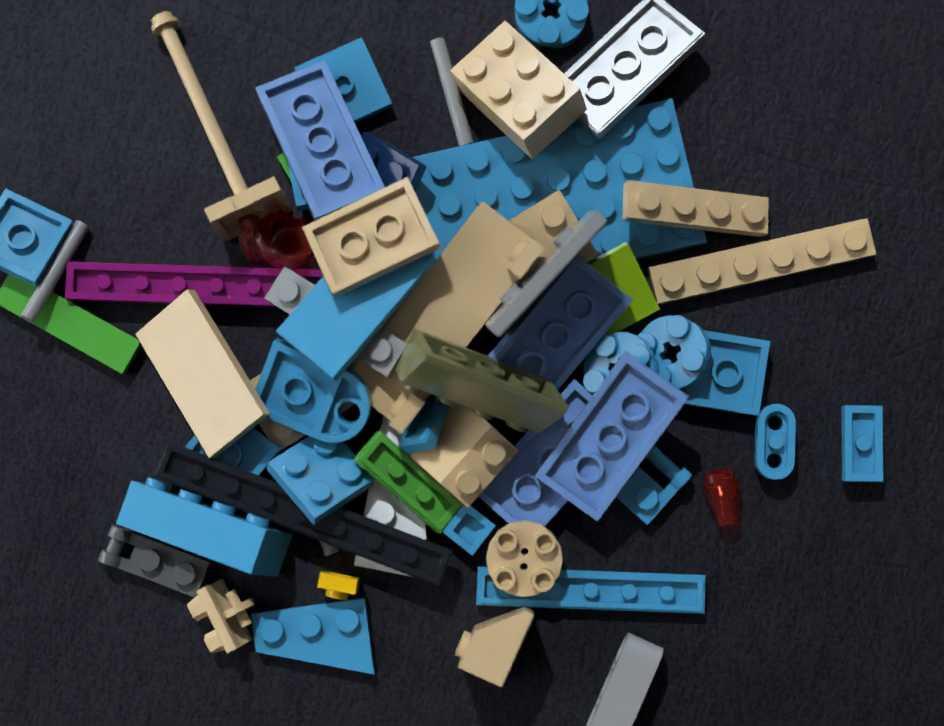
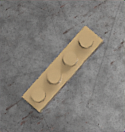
[622,180,769,237]

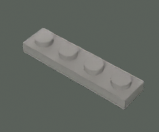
[265,266,407,379]

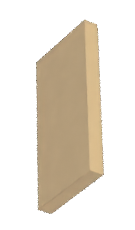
[136,289,270,458]

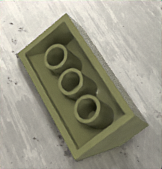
[395,328,569,433]

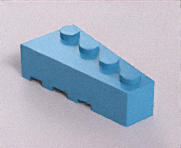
[116,477,293,577]

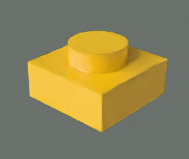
[317,571,361,600]

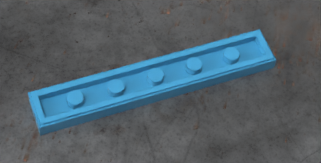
[476,566,705,614]

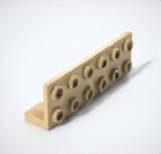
[352,202,545,434]

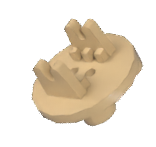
[486,520,563,597]

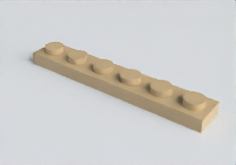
[648,218,876,305]

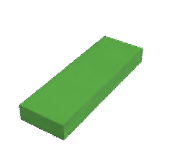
[353,431,463,534]

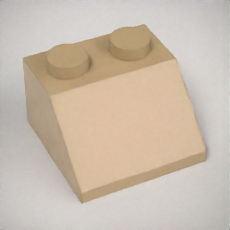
[408,404,519,508]
[455,607,534,687]

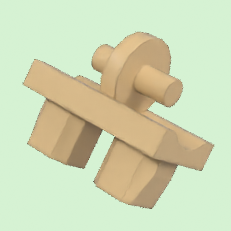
[187,579,255,653]

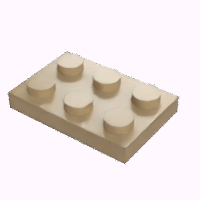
[302,177,441,298]

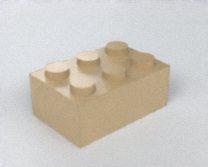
[450,21,587,160]

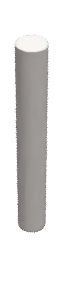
[430,38,474,146]
[20,220,89,323]

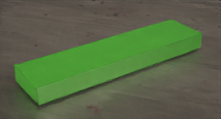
[0,274,142,375]

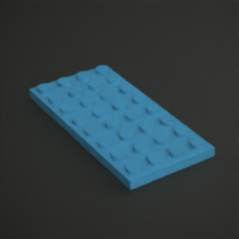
[413,99,707,262]

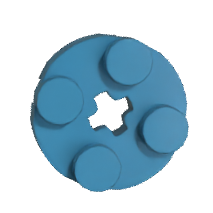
[515,0,589,48]
[637,315,711,391]
[583,332,660,395]

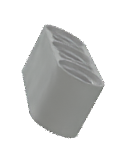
[586,632,663,726]

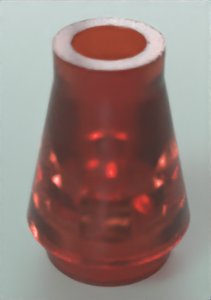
[701,468,740,526]

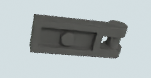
[98,525,212,598]

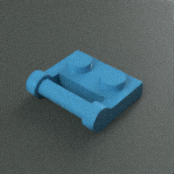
[616,445,692,525]

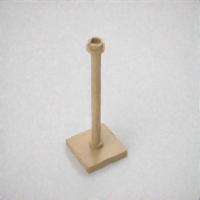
[151,11,293,242]

